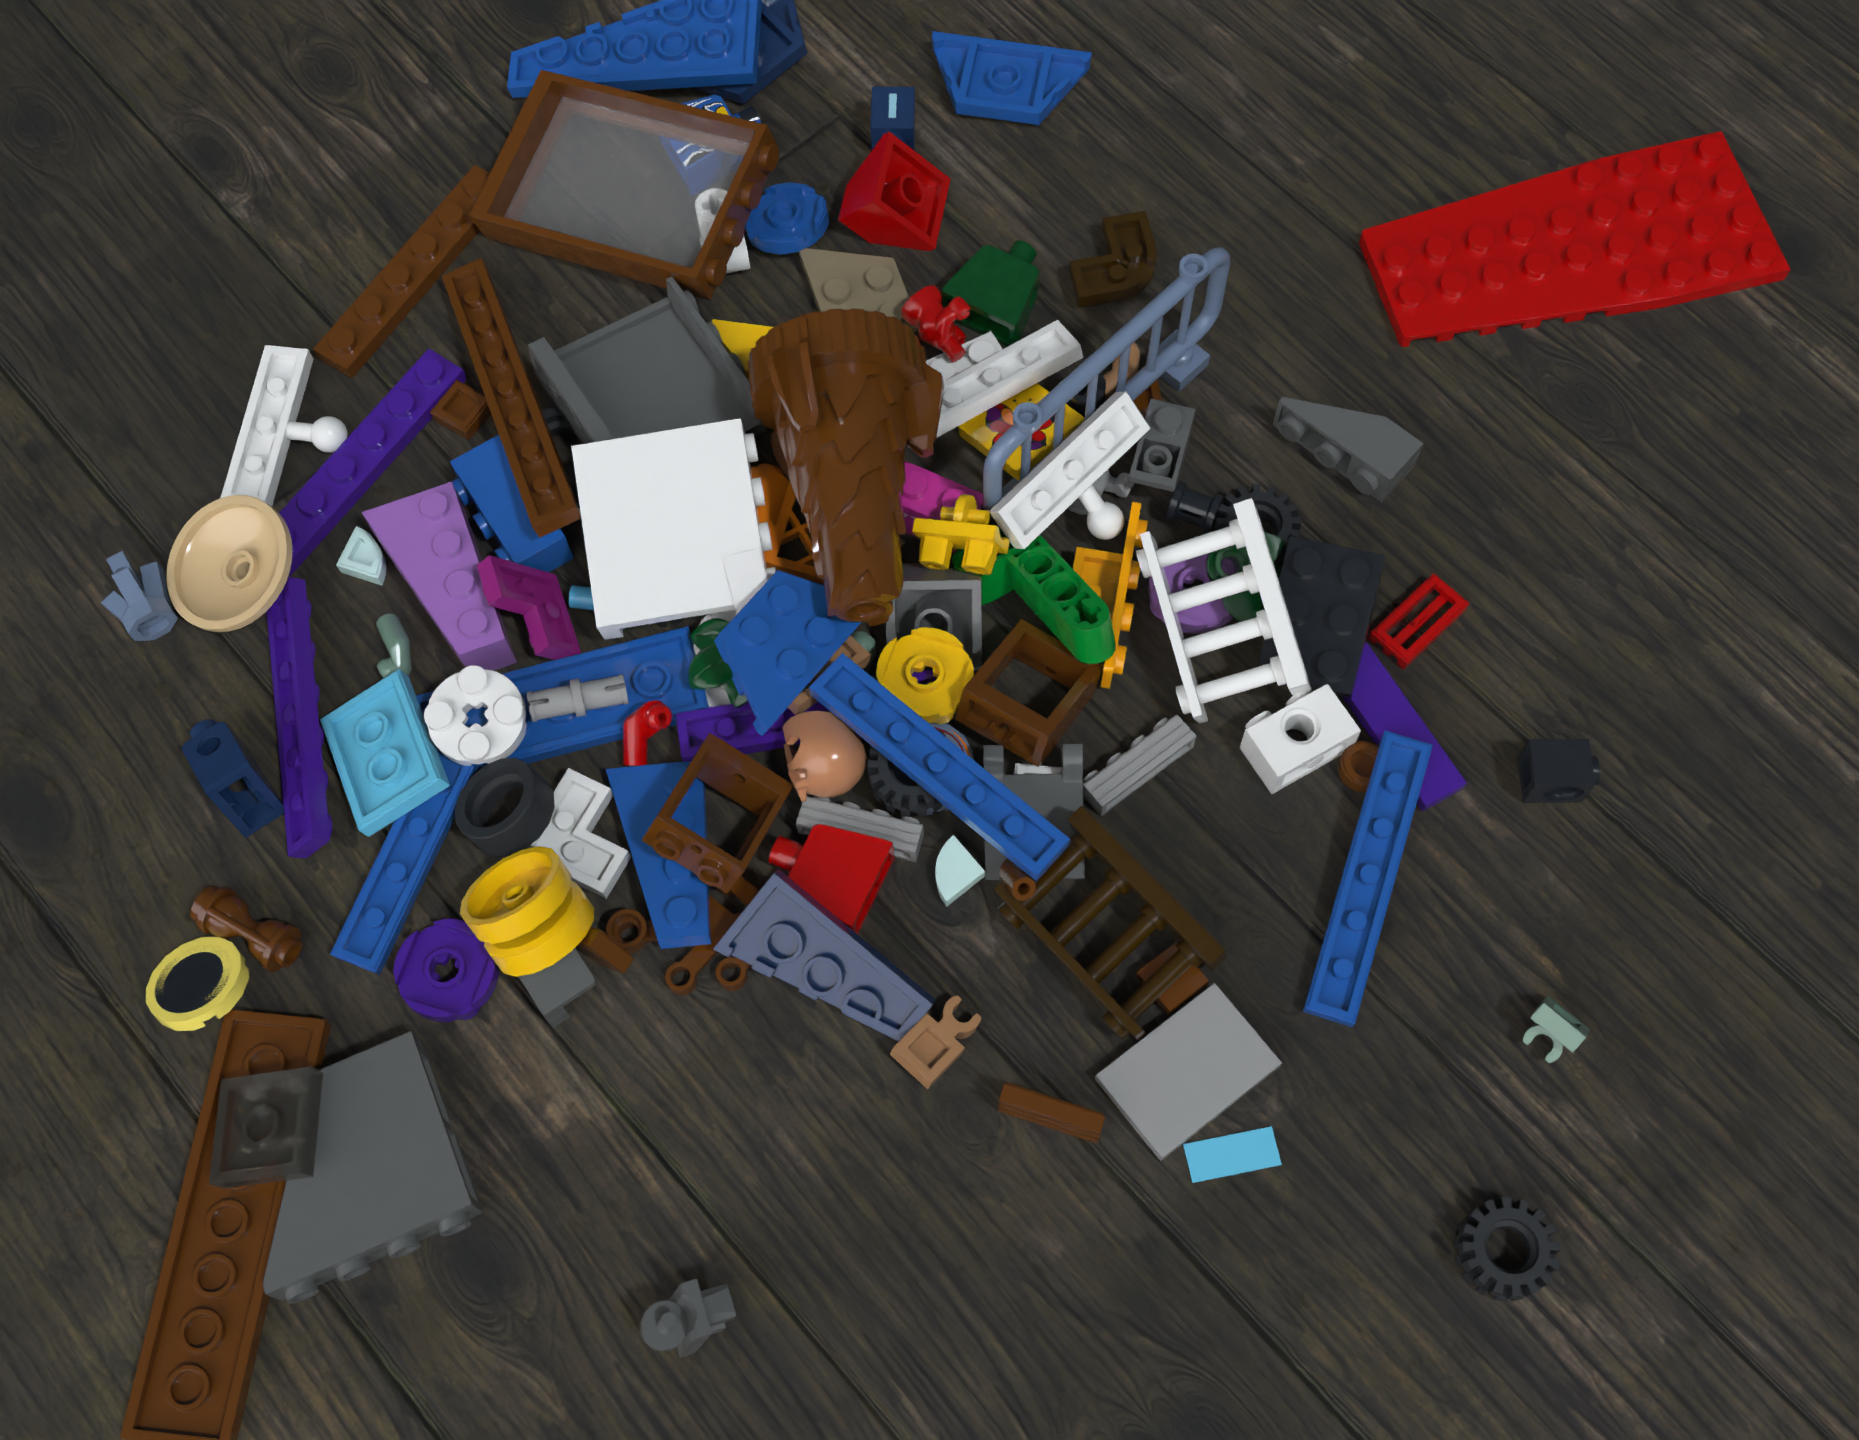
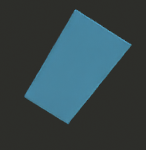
[1183,1126,1282,1183]

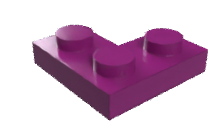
[477,555,581,660]

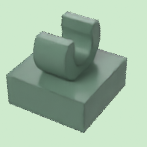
[1523,995,1590,1063]

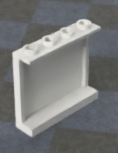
[571,418,776,640]

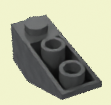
[1272,397,1424,503]

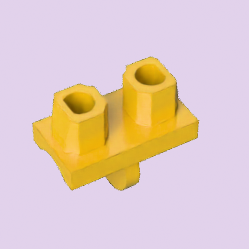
[912,494,1010,575]

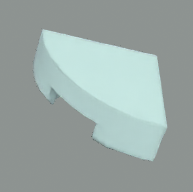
[336,526,386,586]
[935,835,985,906]

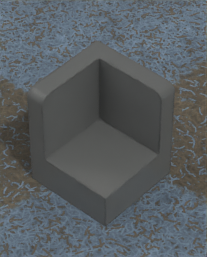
[519,948,596,1028]

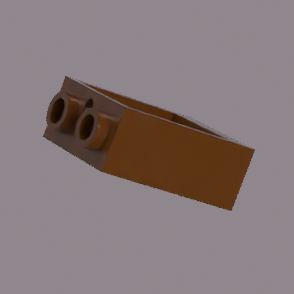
[955,619,1104,767]
[641,733,794,894]

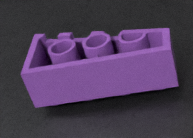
[362,482,517,671]

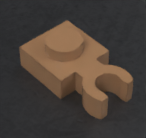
[890,995,981,1089]

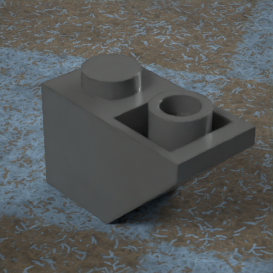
[1128,399,1196,492]

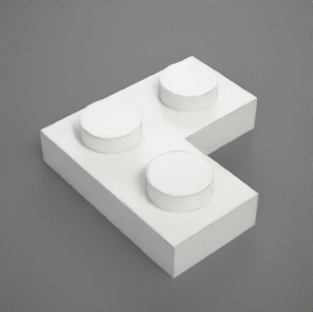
[526,768,631,899]

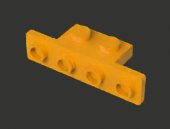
[1073,502,1148,689]

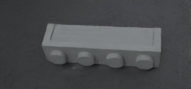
[1083,715,1197,817]
[796,795,924,863]

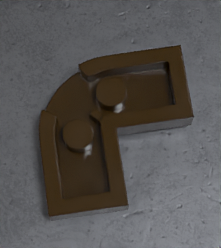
[1069,211,1157,308]

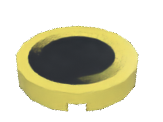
[146,937,249,1031]

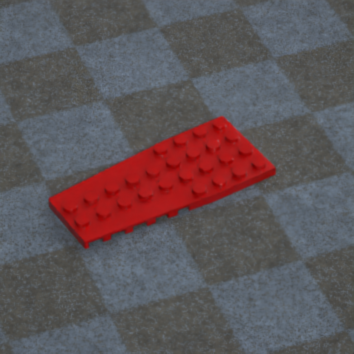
[1359,131,1791,347]

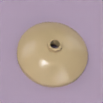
[166,495,292,632]

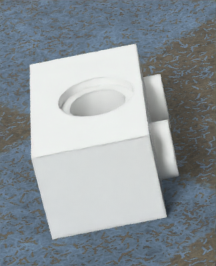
[1240,684,1361,794]

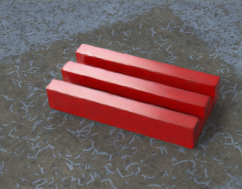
[1368,573,1470,670]

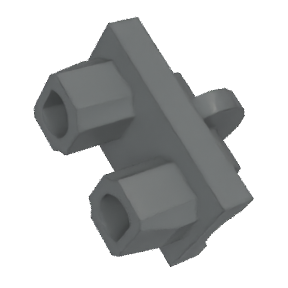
[640,1279,736,1358]

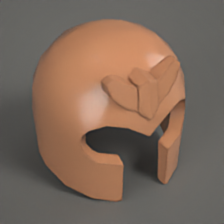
[783,711,867,802]

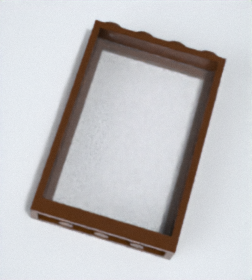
[469,70,780,300]

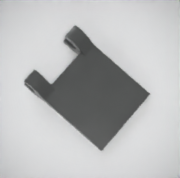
[983,744,1085,880]

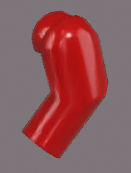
[623,700,672,766]

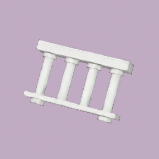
[1136,498,1311,724]

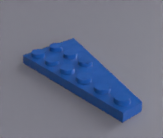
[507,0,762,98]

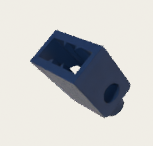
[181,719,284,838]

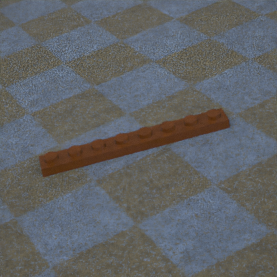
[442,258,581,538]

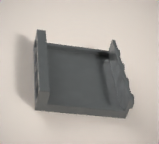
[528,277,767,444]

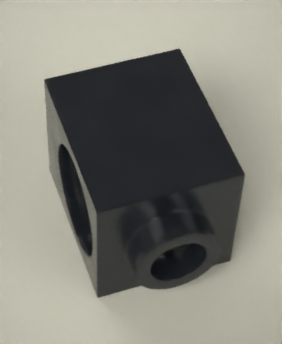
[1517,739,1600,803]

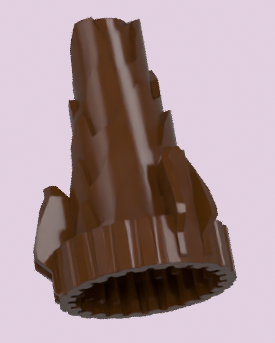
[748,308,944,627]

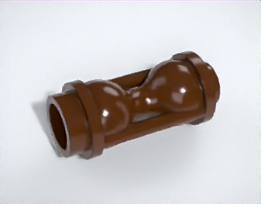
[190,885,303,972]

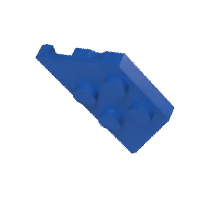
[932,31,1092,125]
[714,570,861,736]

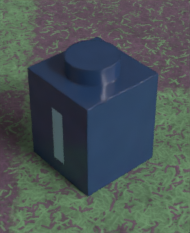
[870,87,916,151]

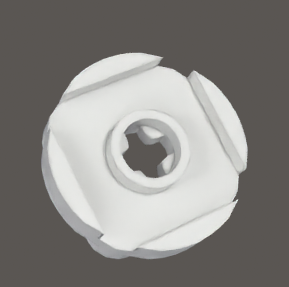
[424,665,527,766]

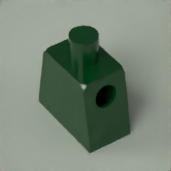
[941,240,1040,347]

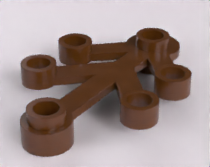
[606,875,759,996]

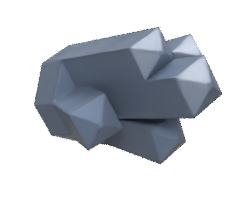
[101,551,178,641]

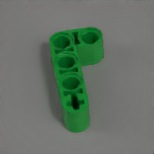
[952,526,1116,664]

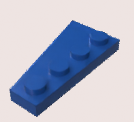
[606,761,711,949]

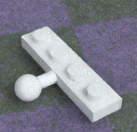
[220,345,348,506]
[989,391,1150,549]

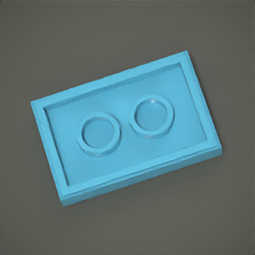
[320,669,450,837]

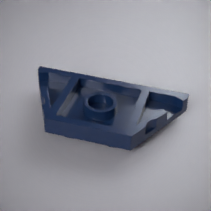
[689,0,808,104]

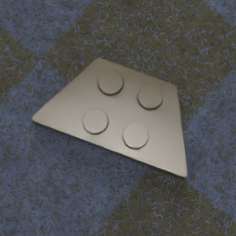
[799,248,920,339]

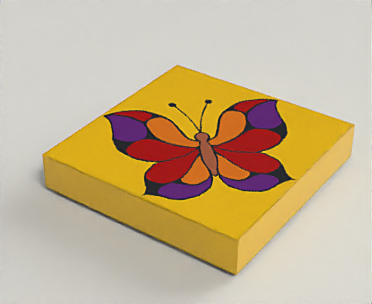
[958,383,1085,481]

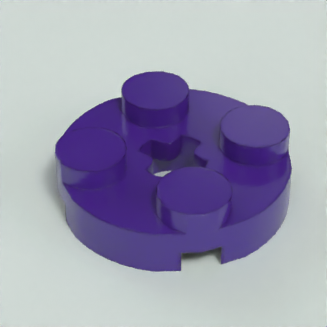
[393,919,499,1022]

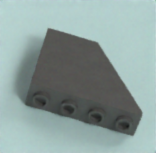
[263,1031,483,1304]

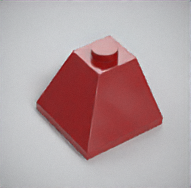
[838,131,951,251]

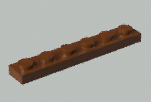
[313,165,490,379]

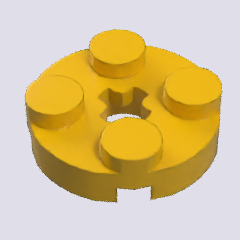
[876,627,974,724]

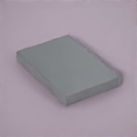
[1095,983,1282,1161]

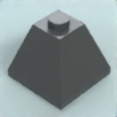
[886,563,982,671]

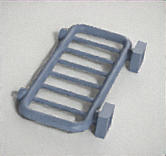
[983,247,1231,519]

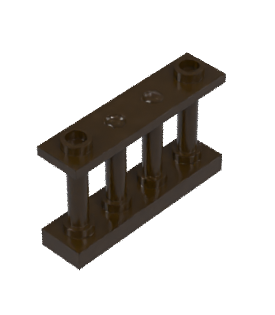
[994,806,1227,1042]

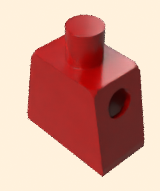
[768,824,895,934]

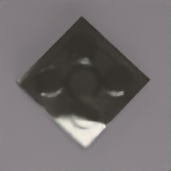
[209,1066,323,1189]

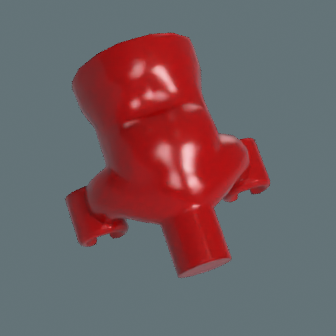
[901,285,971,362]

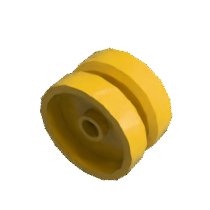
[460,846,594,977]

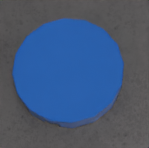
[744,182,829,255]

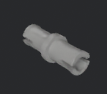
[527,674,629,722]

